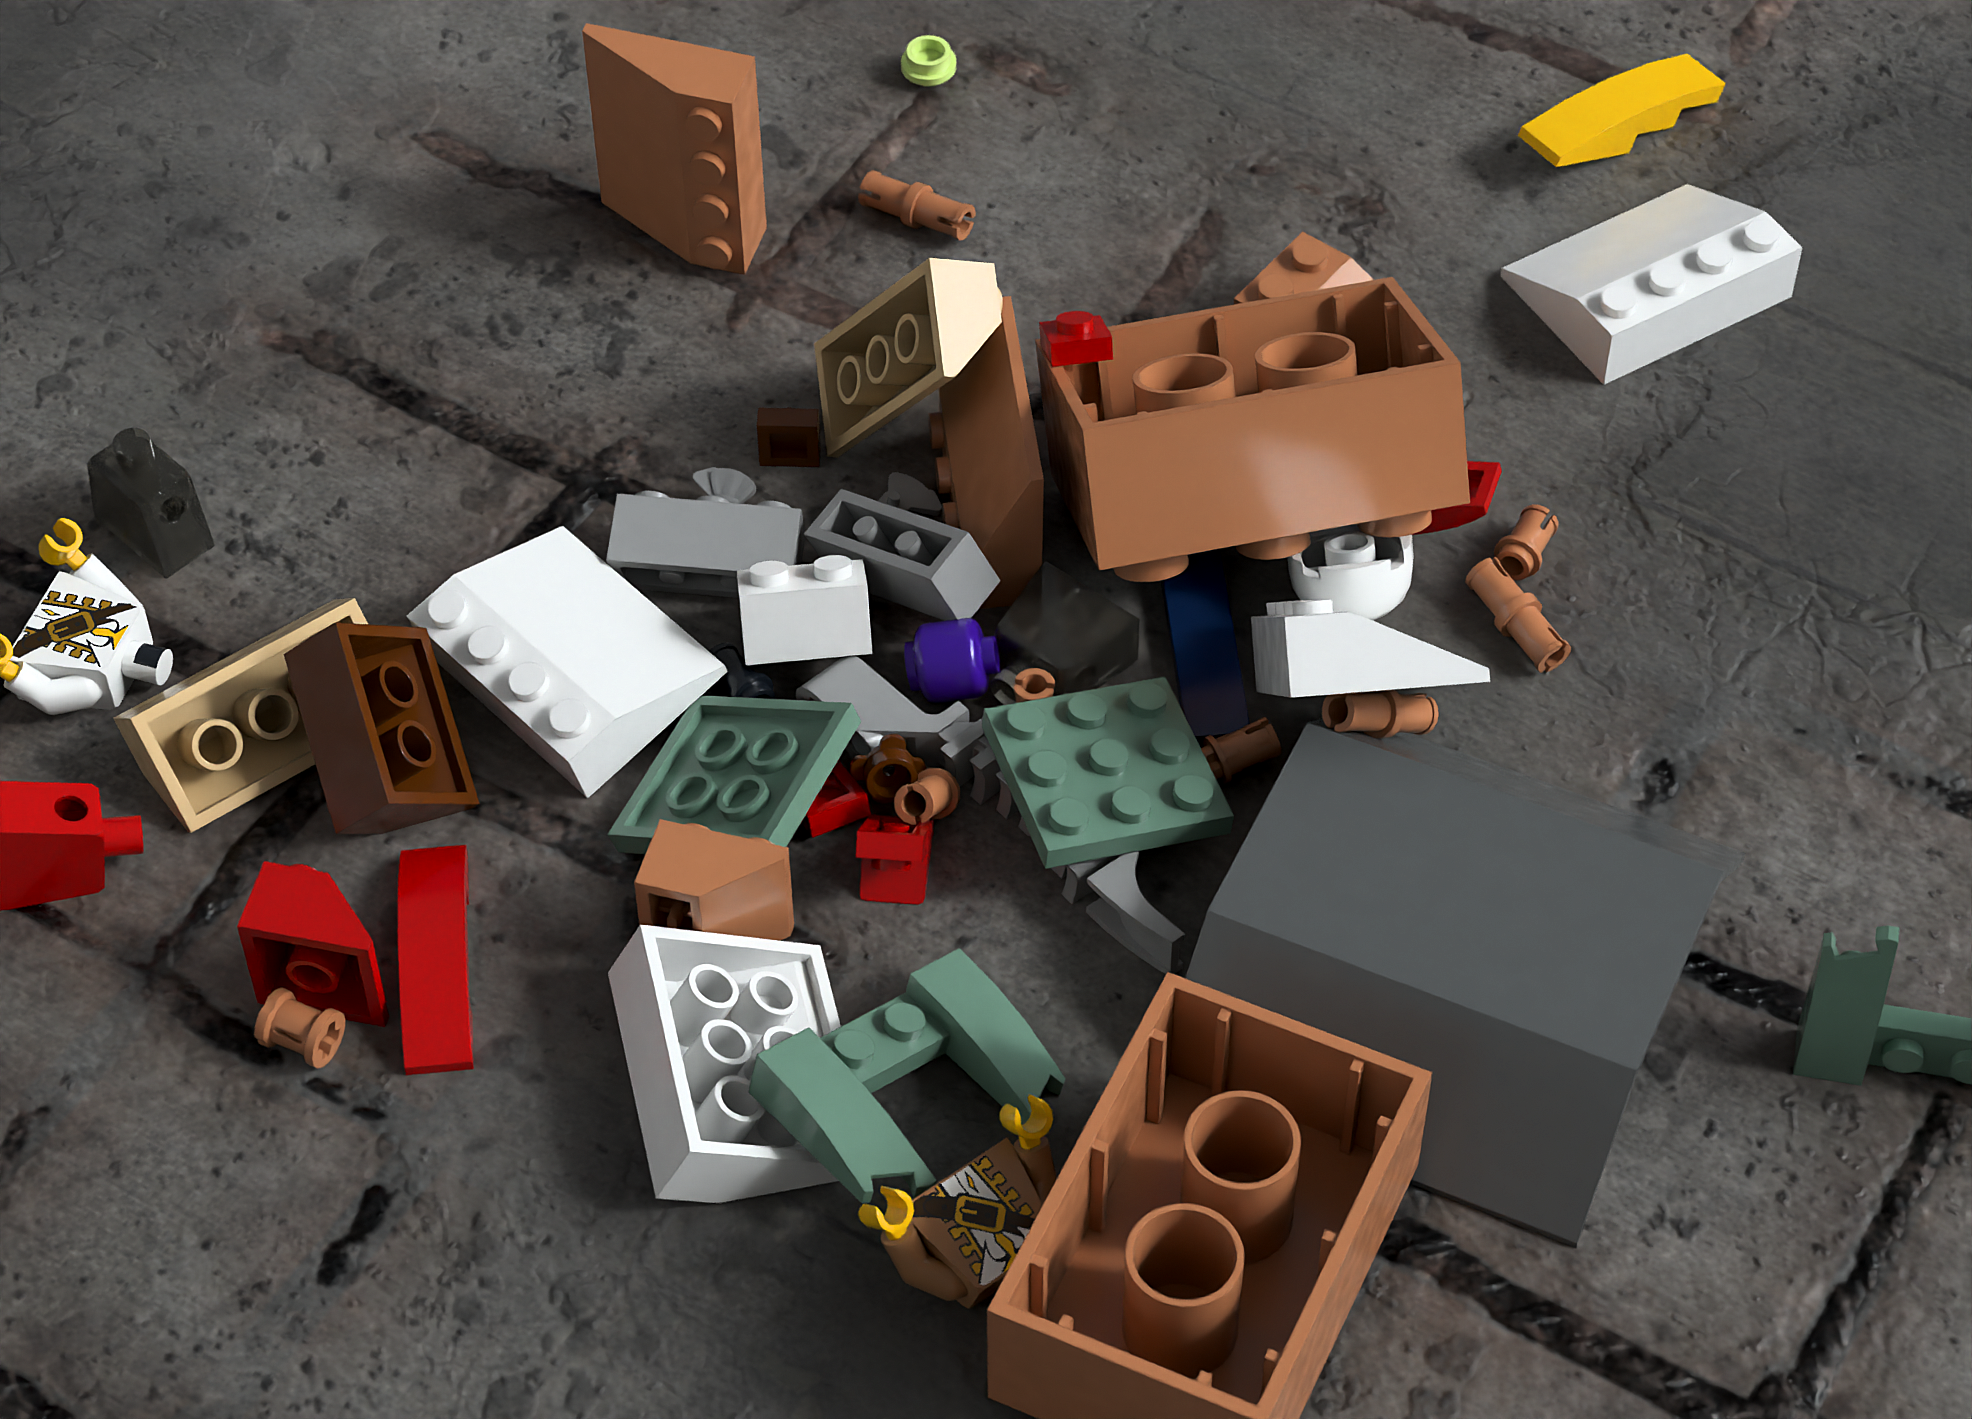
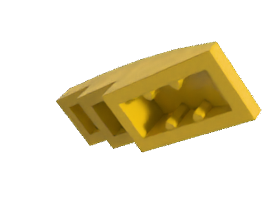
[1518,54,1726,167]

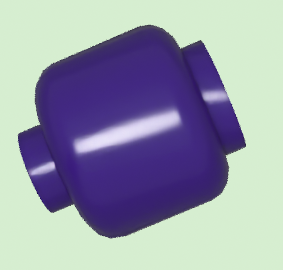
[904,618,1000,704]

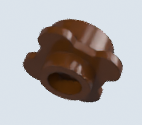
[850,734,927,804]

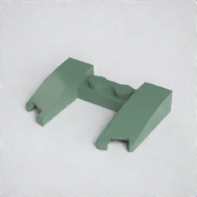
[1793,925,1972,1086]
[748,948,1066,1203]

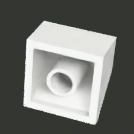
[737,555,872,665]

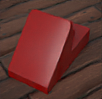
[855,814,935,905]

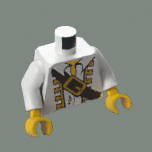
[0,518,173,715]

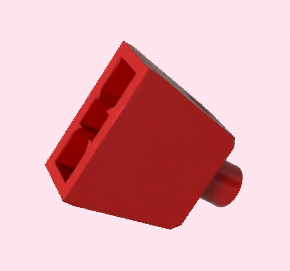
[0,781,144,911]

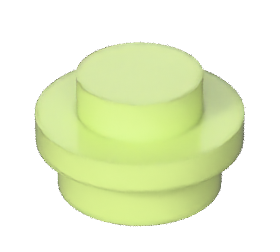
[901,35,956,87]

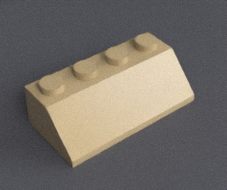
[814,258,1003,457]
[113,598,368,833]

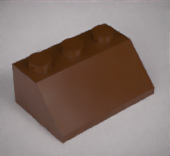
[284,622,480,834]

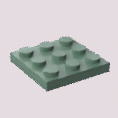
[982,677,1234,869]
[607,696,861,854]

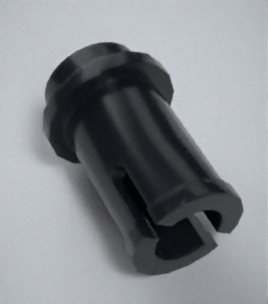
[709,643,775,699]

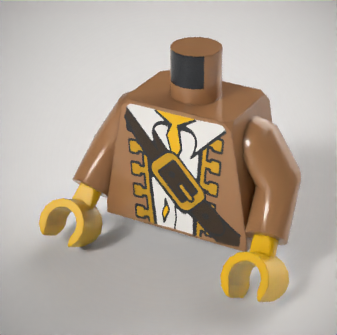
[858,1094,1057,1309]

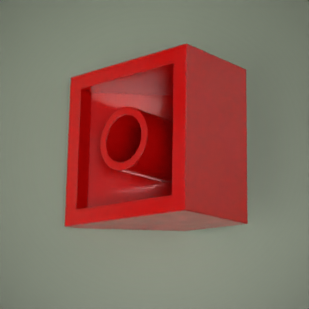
[237,861,389,1027]

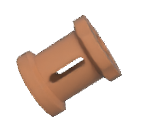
[254,988,345,1069]

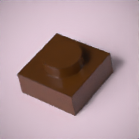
[757,408,821,467]

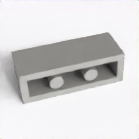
[804,489,1001,621]
[606,491,806,598]

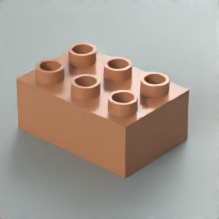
[1035,277,1470,582]
[987,972,1432,1419]

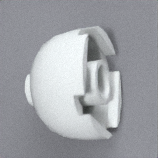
[1287,524,1414,621]

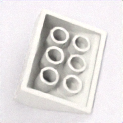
[1500,184,1802,385]
[407,526,728,798]
[1251,600,1490,698]
[608,924,841,1203]

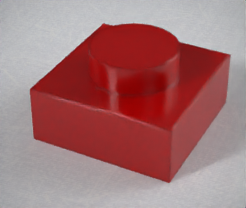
[1039,311,1113,367]

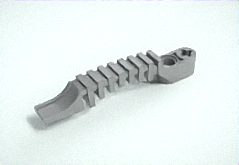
[796,655,1185,974]

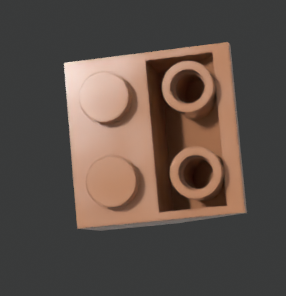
[634,819,794,941]

